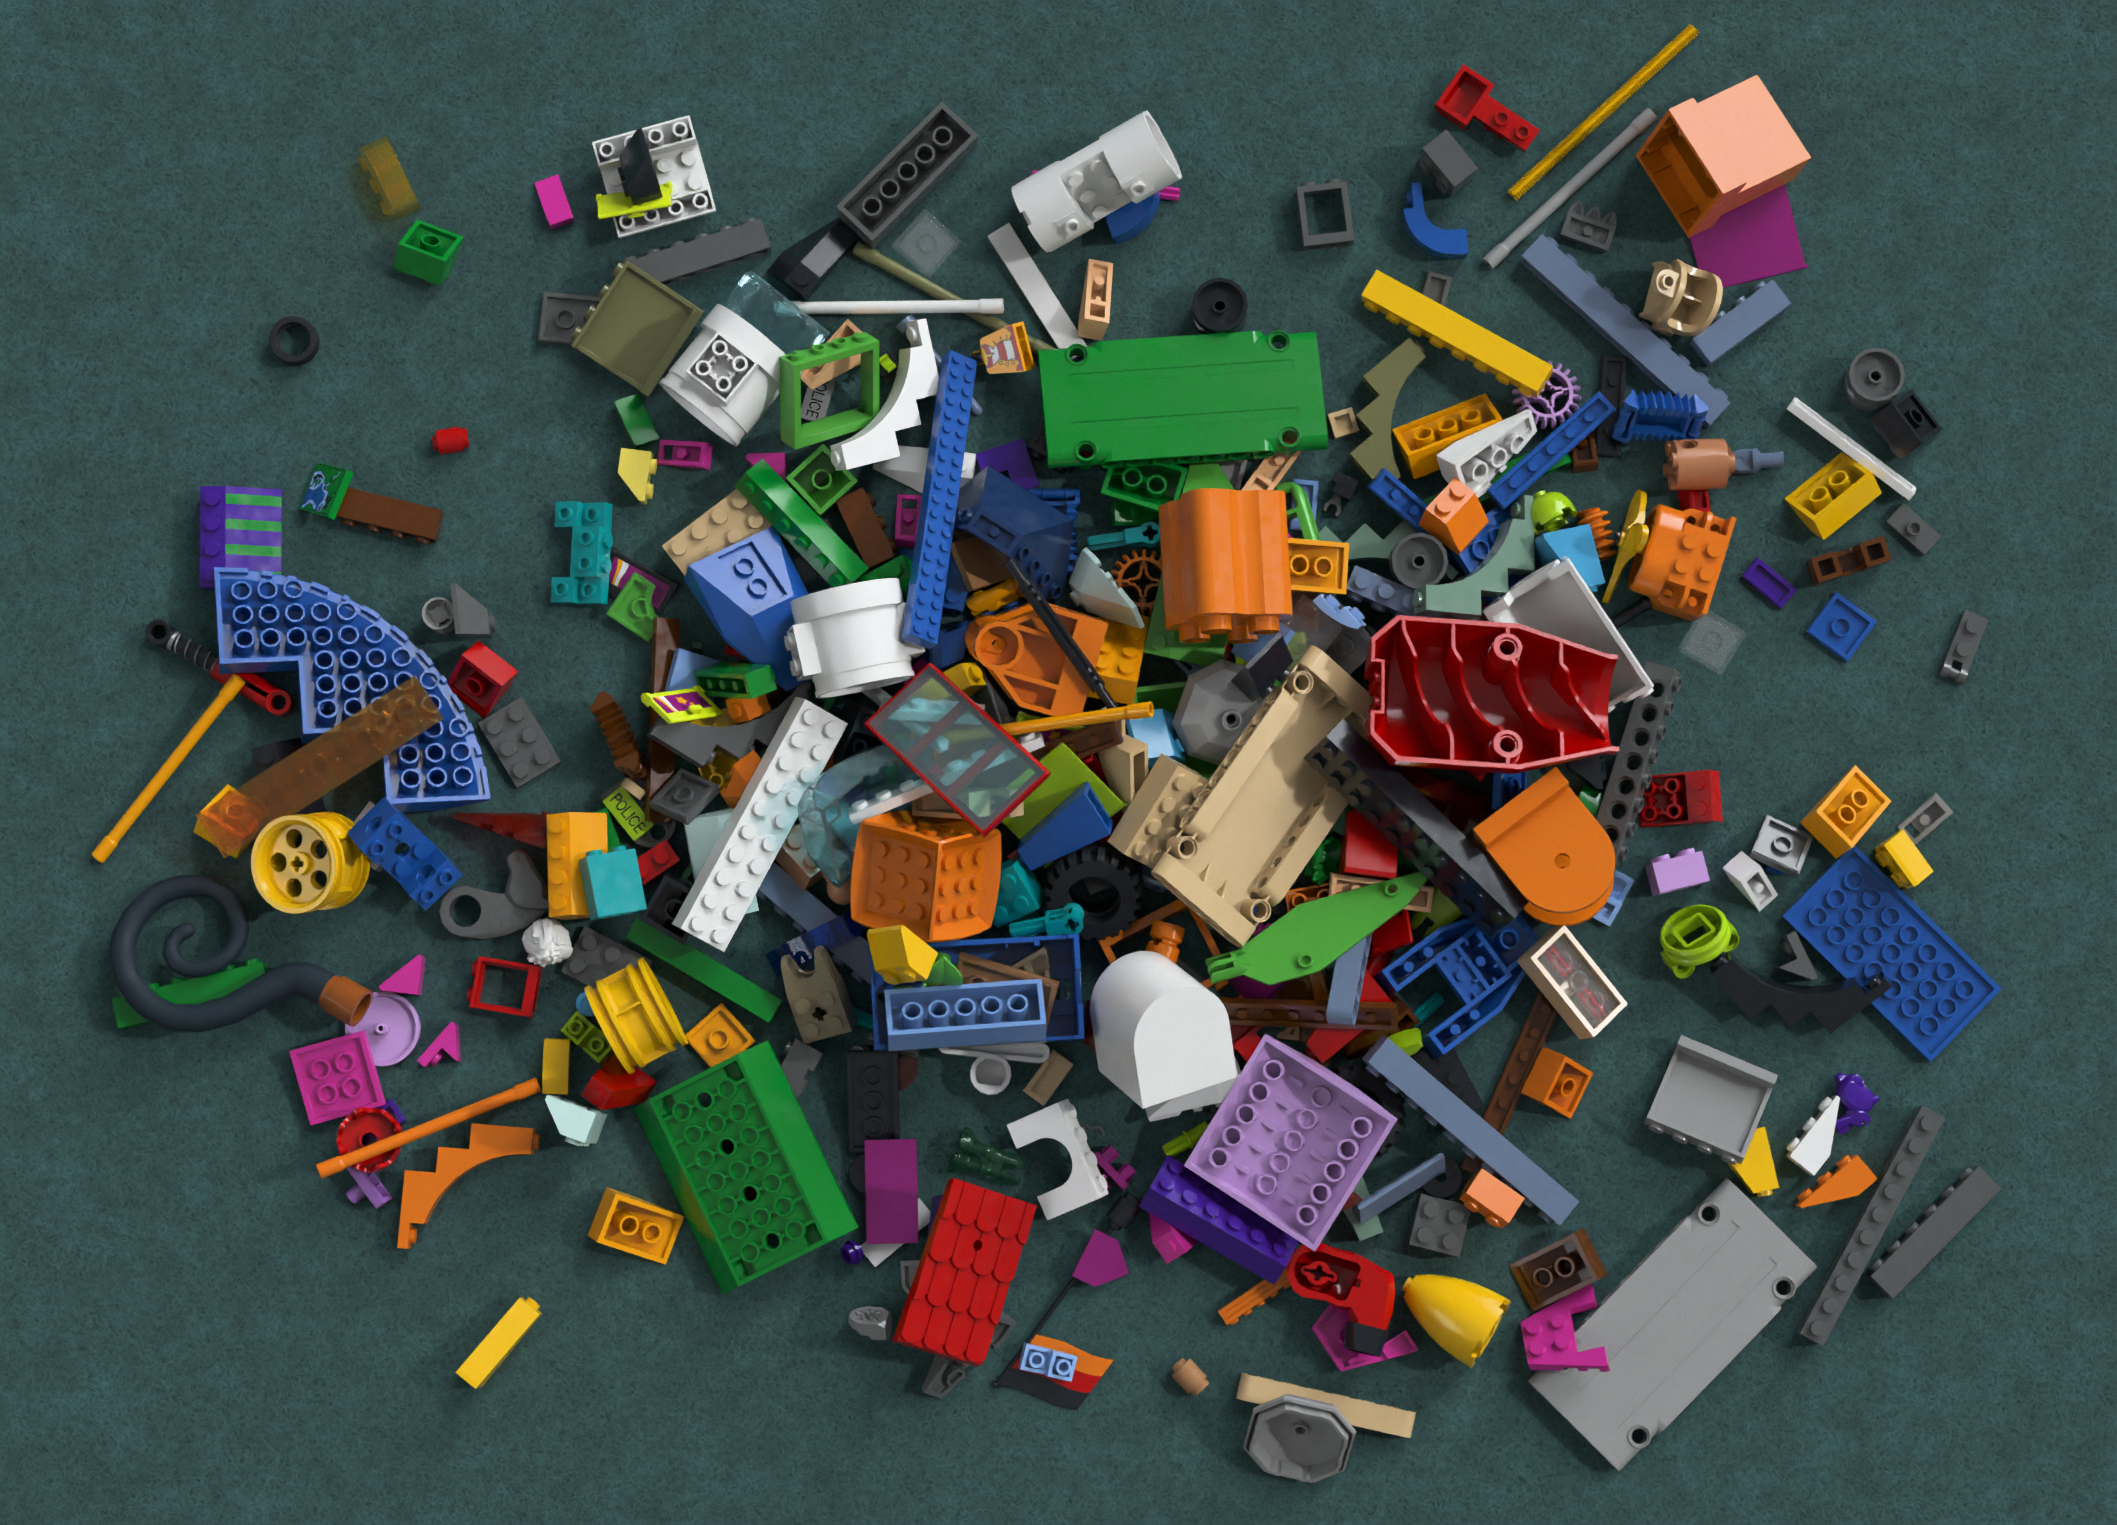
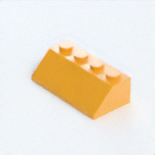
[1392,393,1503,479]
[546,812,608,920]

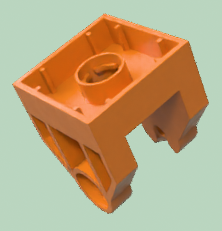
[964,602,1109,716]

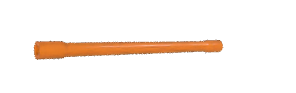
[316,1078,541,1179]

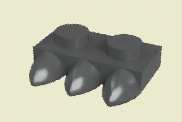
[1559,200,1617,253]

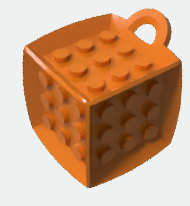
[850,810,1001,942]

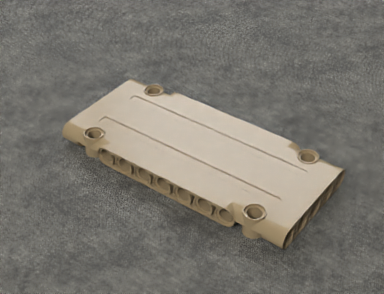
[1151,645,1378,948]

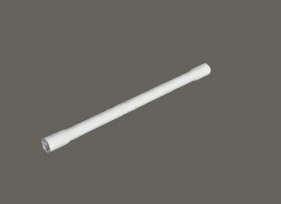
[776,298,1004,316]

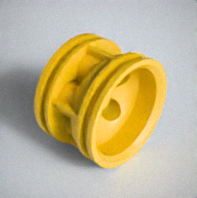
[251,812,370,914]

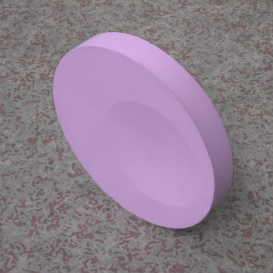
[345,991,421,1066]

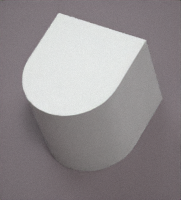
[1090,951,1237,1109]

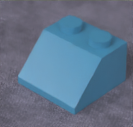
[1125,709,1186,768]

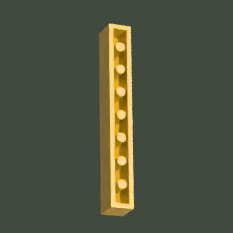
[1361,269,1553,398]

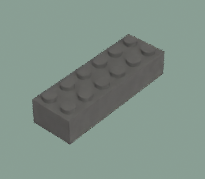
[836,102,978,249]

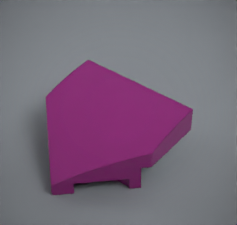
[1072,1228,1129,1287]

